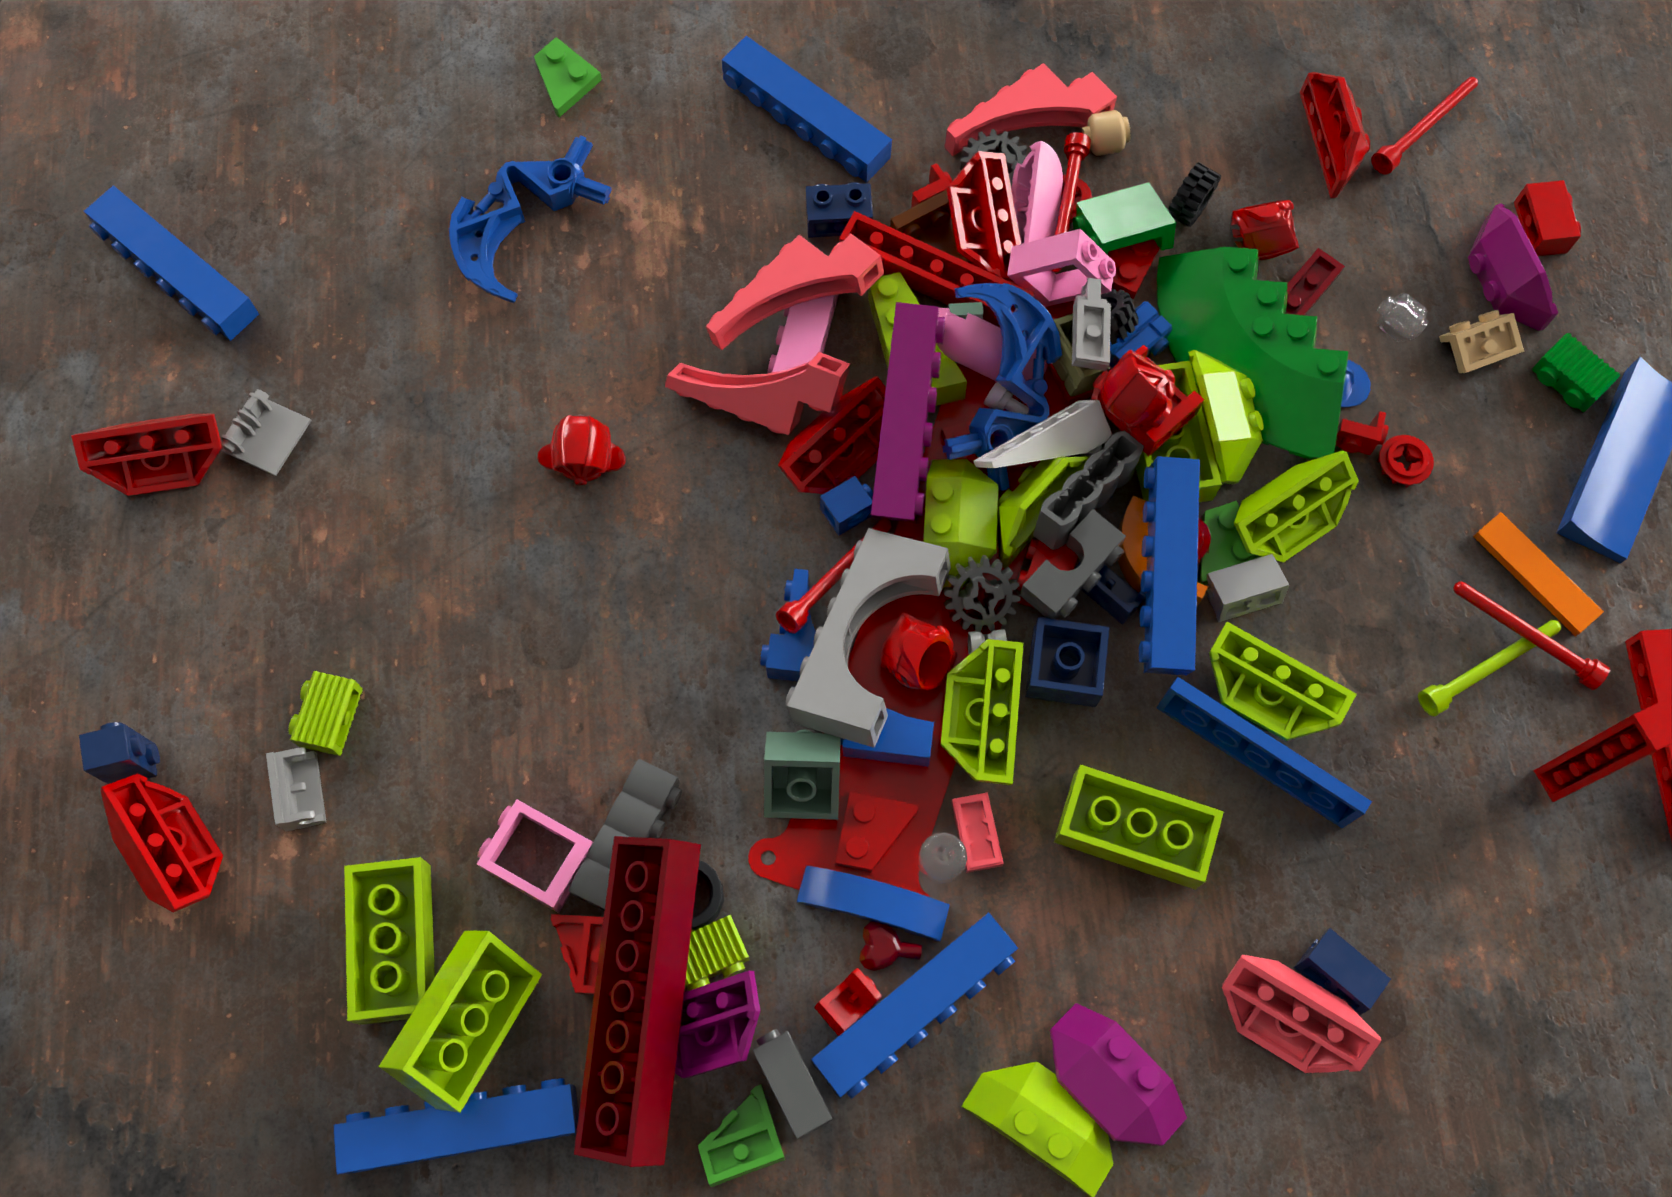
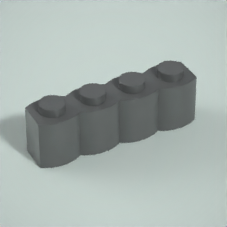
[1033,430,1144,550]
[569,759,682,911]

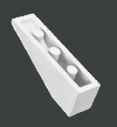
[973,400,1112,468]

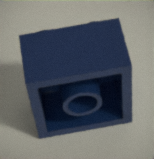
[1025,617,1109,707]

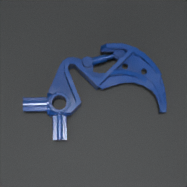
[449,135,612,303]
[942,283,1062,491]

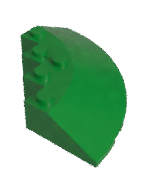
[1157,247,1349,460]

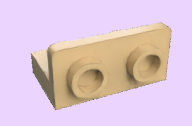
[1439,310,1524,373]

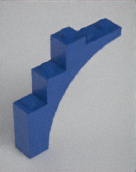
[760,569,934,767]

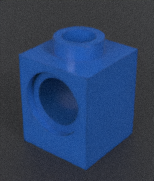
[820,476,873,536]

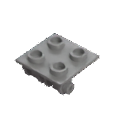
[220,389,312,476]

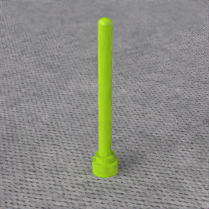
[1418,620,1561,716]

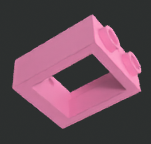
[1007,229,1116,307]
[477,799,593,913]

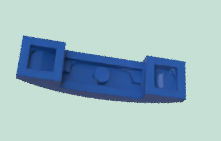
[797,866,950,942]

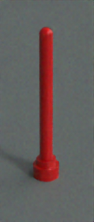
[1371,77,1478,175]
[1051,132,1091,273]
[776,519,891,633]
[1453,581,1610,690]

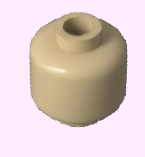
[1082,110,1130,156]

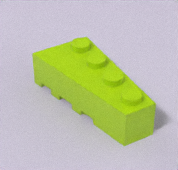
[868,272,967,406]

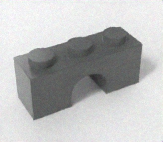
[1020,509,1126,619]

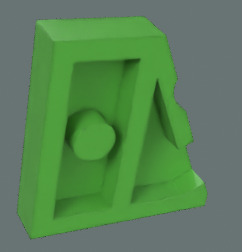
[534,37,602,118]
[1198,501,1262,585]
[698,1084,785,1187]

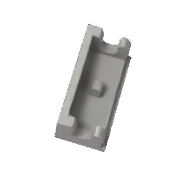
[1206,554,1289,622]
[266,747,327,832]

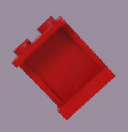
[1090,345,1204,457]

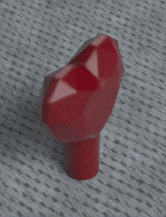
[859,921,922,971]

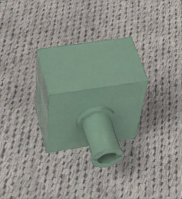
[764,729,841,820]

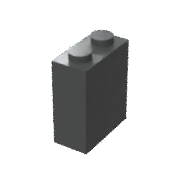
[753,1029,833,1140]

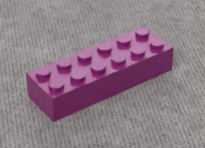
[871,302,945,523]

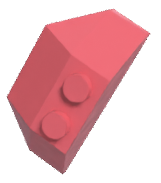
[1222,955,1381,1073]

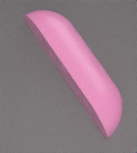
[1011,141,1063,244]
[937,308,1049,381]

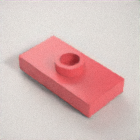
[951,792,1004,873]

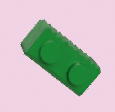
[1531,333,1620,412]

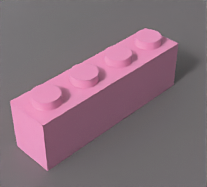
[768,294,839,373]

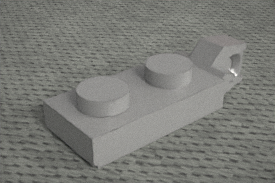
[1072,278,1111,371]

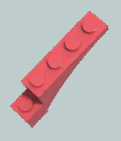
[945,63,1118,156]
[706,234,884,350]
[665,352,850,435]

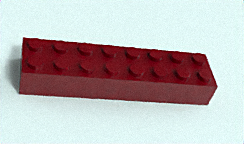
[574,836,701,1167]

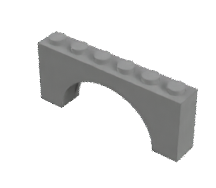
[786,528,951,748]

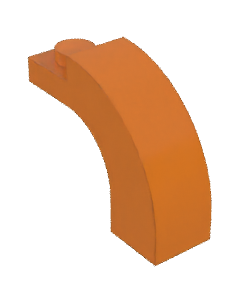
[1118,495,1208,606]

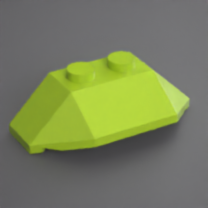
[1188,350,1264,485]
[1234,451,1359,562]
[997,456,1090,568]
[924,459,999,590]
[1209,622,1357,741]
[940,639,1024,785]
[961,1062,1114,1197]

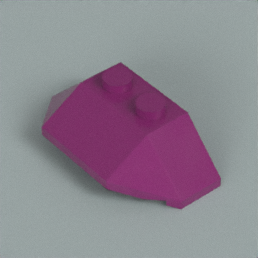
[1468,203,1558,331]
[675,970,760,1079]
[1050,1003,1187,1146]

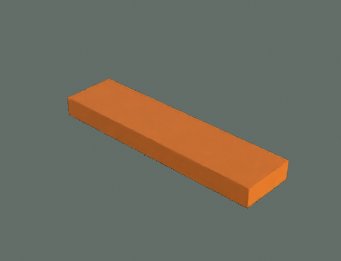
[1473,512,1604,637]

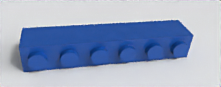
[722,36,892,183]
[84,185,259,341]
[1139,456,1200,675]
[811,912,1018,1099]
[333,1078,579,1174]

